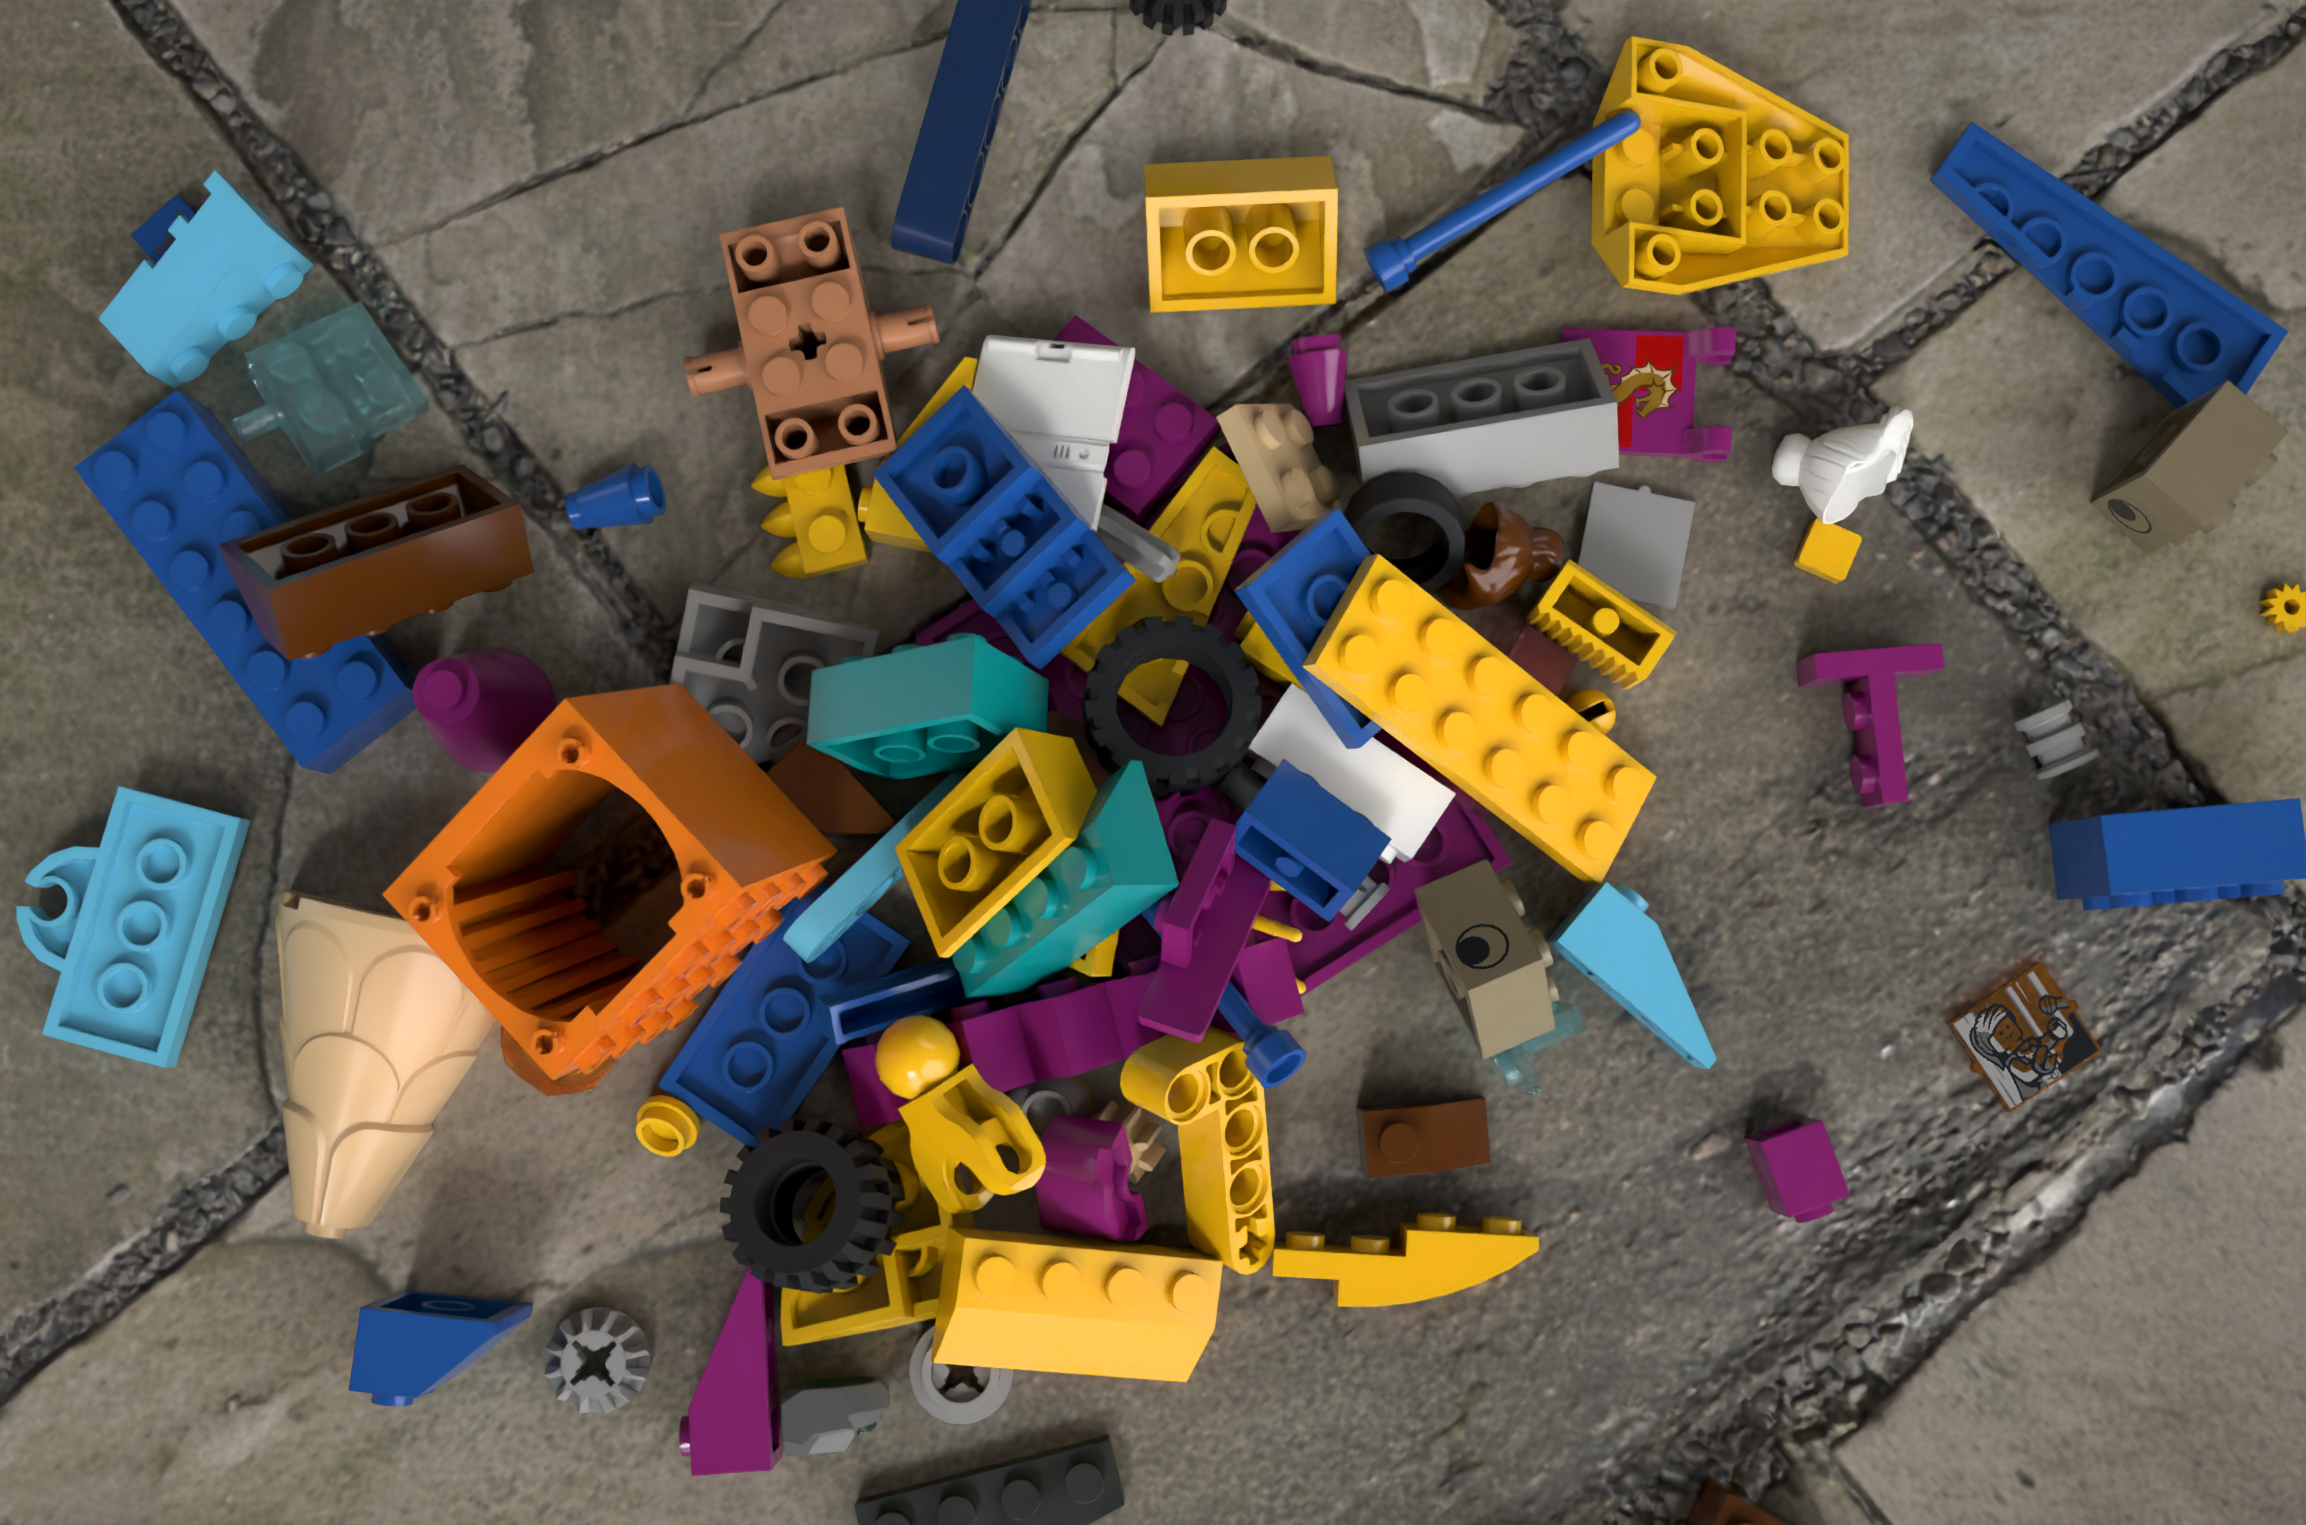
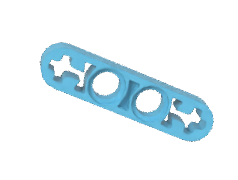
[783,769,969,963]

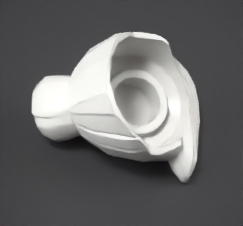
[1772,406,1913,524]

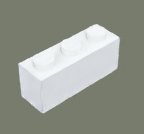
[1246,683,1456,864]

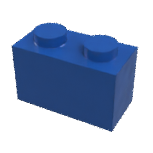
[1235,759,1392,922]

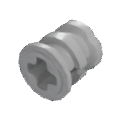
[2013,699,2100,780]

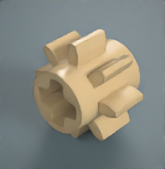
[1091,1100,1166,1184]

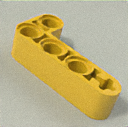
[1120,1024,1275,1275]

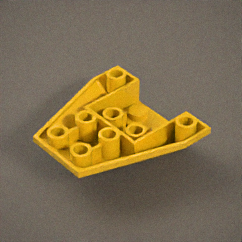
[1591,36,1849,295]

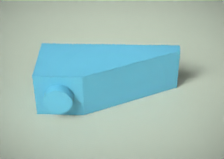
[1546,882,1717,1069]

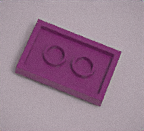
[1054,315,1221,523]

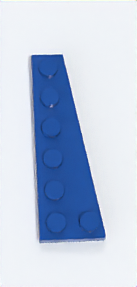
[1930,122,2289,408]

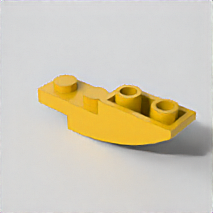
[1269,1213,1539,1307]

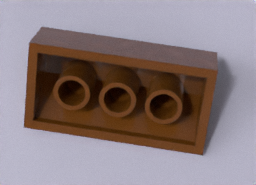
[218,464,534,661]

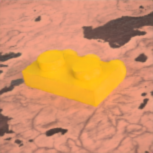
[751,465,870,579]

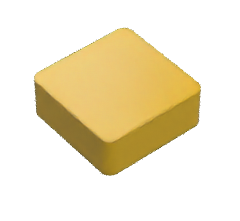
[1794,518,1862,584]

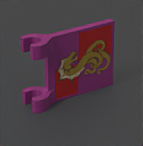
[1561,327,1736,463]

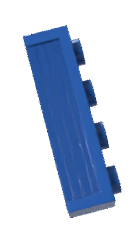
[816,955,987,1045]

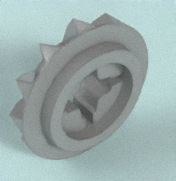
[544,1307,651,1414]
[909,1326,1014,1424]

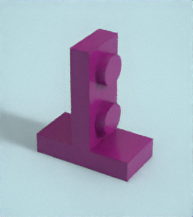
[1796,643,1945,808]

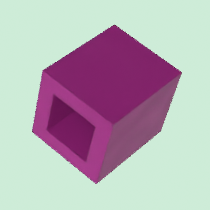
[1744,1116,1850,1223]

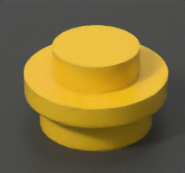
[636,1095,701,1157]

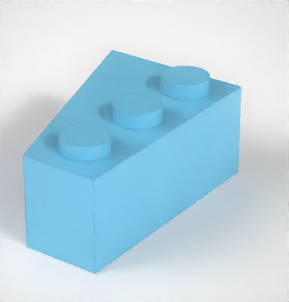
[98,170,314,389]

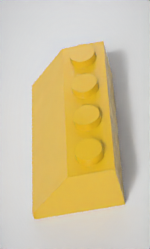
[931,1226,1223,1382]

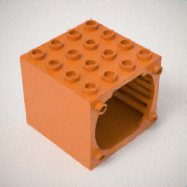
[382,683,838,1080]

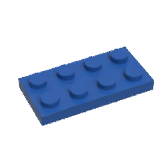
[658,881,913,1148]

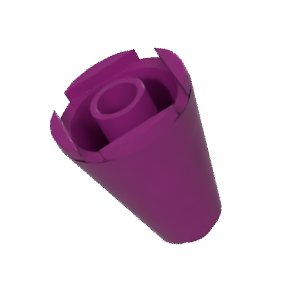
[413,647,556,773]

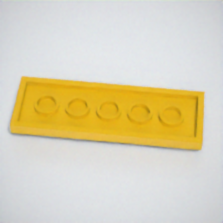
[1302,554,1657,885]

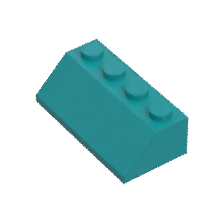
[952,760,1179,997]

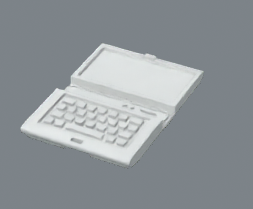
[973,335,1135,532]

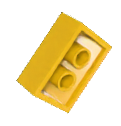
[1144,156,1338,313]
[894,727,1097,958]

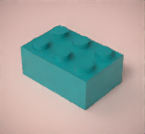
[806,633,1049,782]

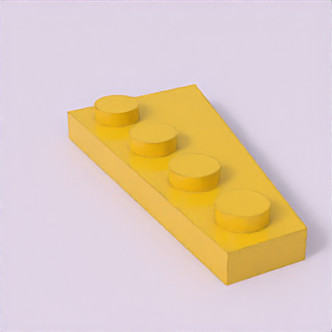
[1059,446,1257,729]

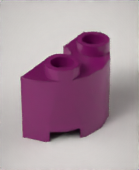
[1035,1114,1150,1241]

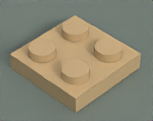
[1216,404,1344,533]

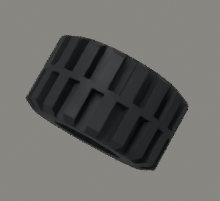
[720,1118,905,1294]

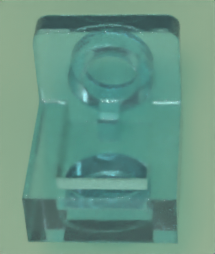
[1493,1001,1587,1097]

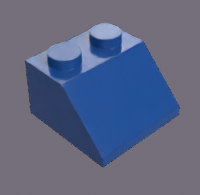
[349,1289,533,1406]

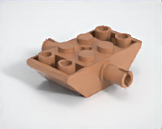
[683,207,940,481]

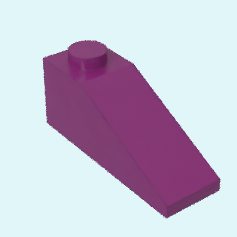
[679,1267,782,1476]

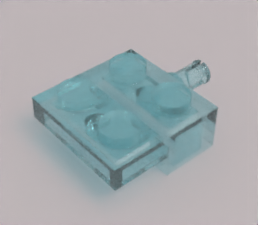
[231,301,429,477]

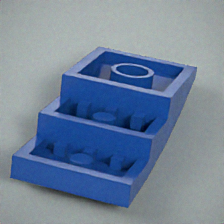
[873,385,1136,670]

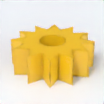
[2259,583,2306,634]

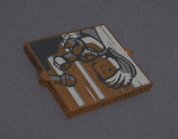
[1945,962,2102,1112]

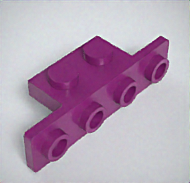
[1138,811,1273,1043]

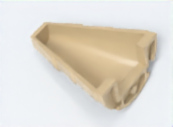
[275,890,497,1239]

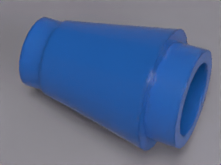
[565,463,666,530]

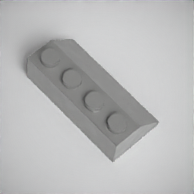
[1344,338,1619,499]

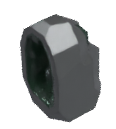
[781,1376,890,1456]

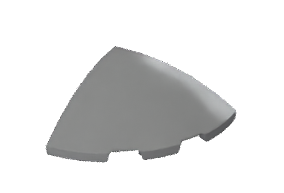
[669,581,879,764]

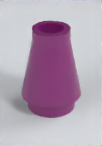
[1286,334,1349,429]

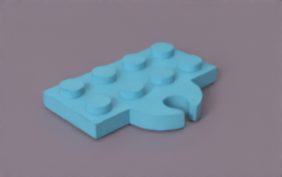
[16,786,251,1068]

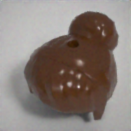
[1436,501,1565,611]

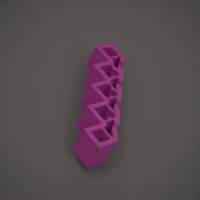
[842,929,1305,1126]

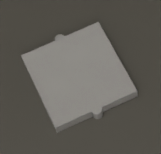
[1576,481,1696,610]

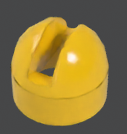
[1566,689,1616,735]

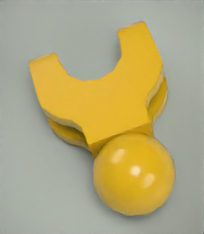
[875,1015,1046,1215]

